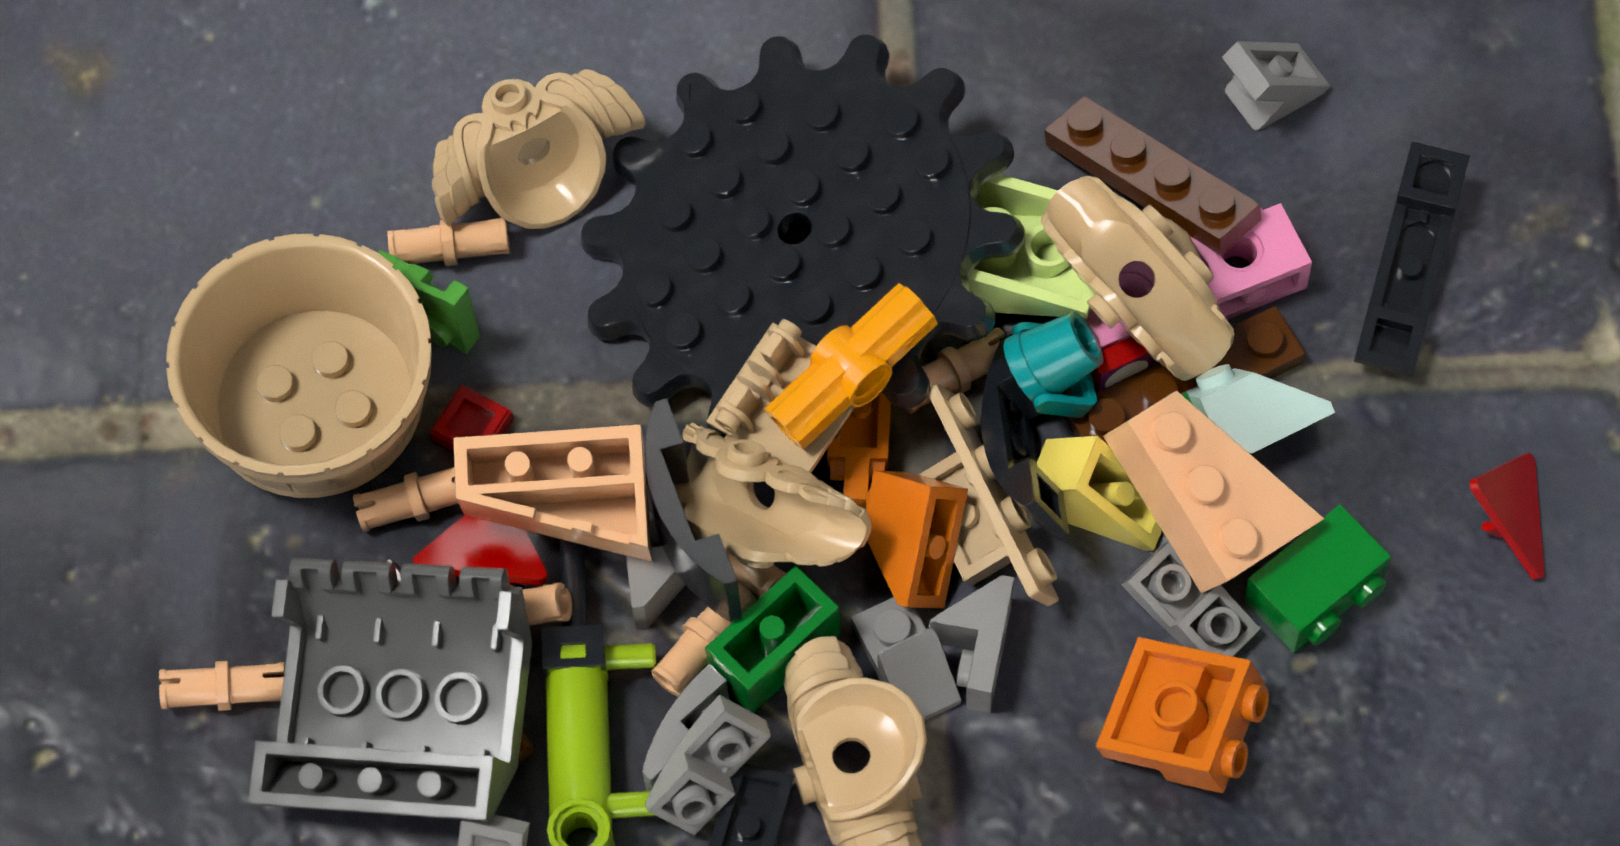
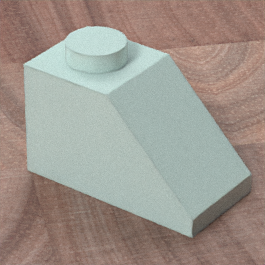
[1182,364,1335,454]

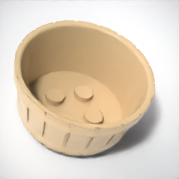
[166,234,432,498]

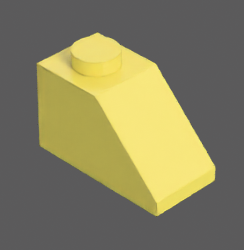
[1037,436,1162,551]

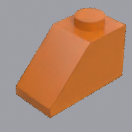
[866,470,968,608]

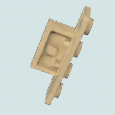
[919,383,1059,607]

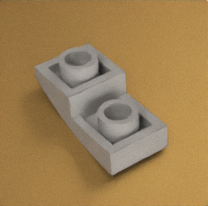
[1121,542,1261,657]
[642,663,729,791]
[645,695,771,835]

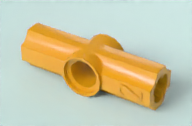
[764,283,938,450]

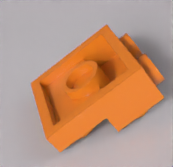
[1095,637,1269,793]

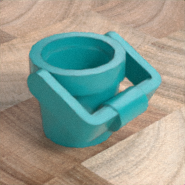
[1003,311,1103,418]

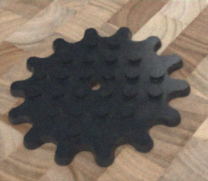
[581,34,1026,440]

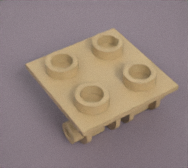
[706,319,855,473]

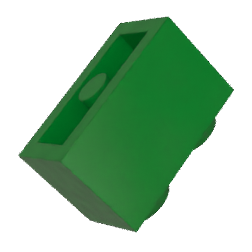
[1243,504,1391,654]
[705,566,841,713]

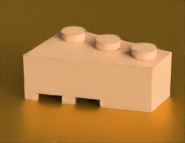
[1103,391,1324,593]
[453,424,652,562]

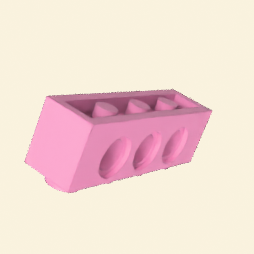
[1084,203,1312,350]

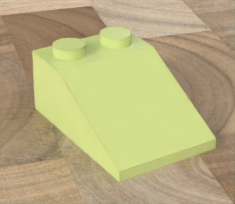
[969,174,1094,319]

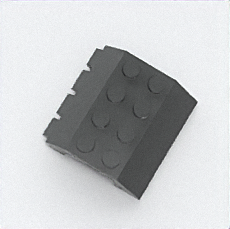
[248,558,532,822]

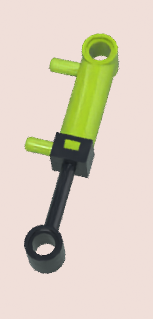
[541,539,657,846]

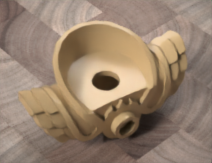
[432,69,645,229]
[1041,176,1235,381]
[674,422,872,568]
[784,636,927,846]

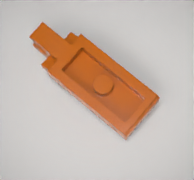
[827,392,892,509]

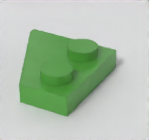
[378,250,481,354]

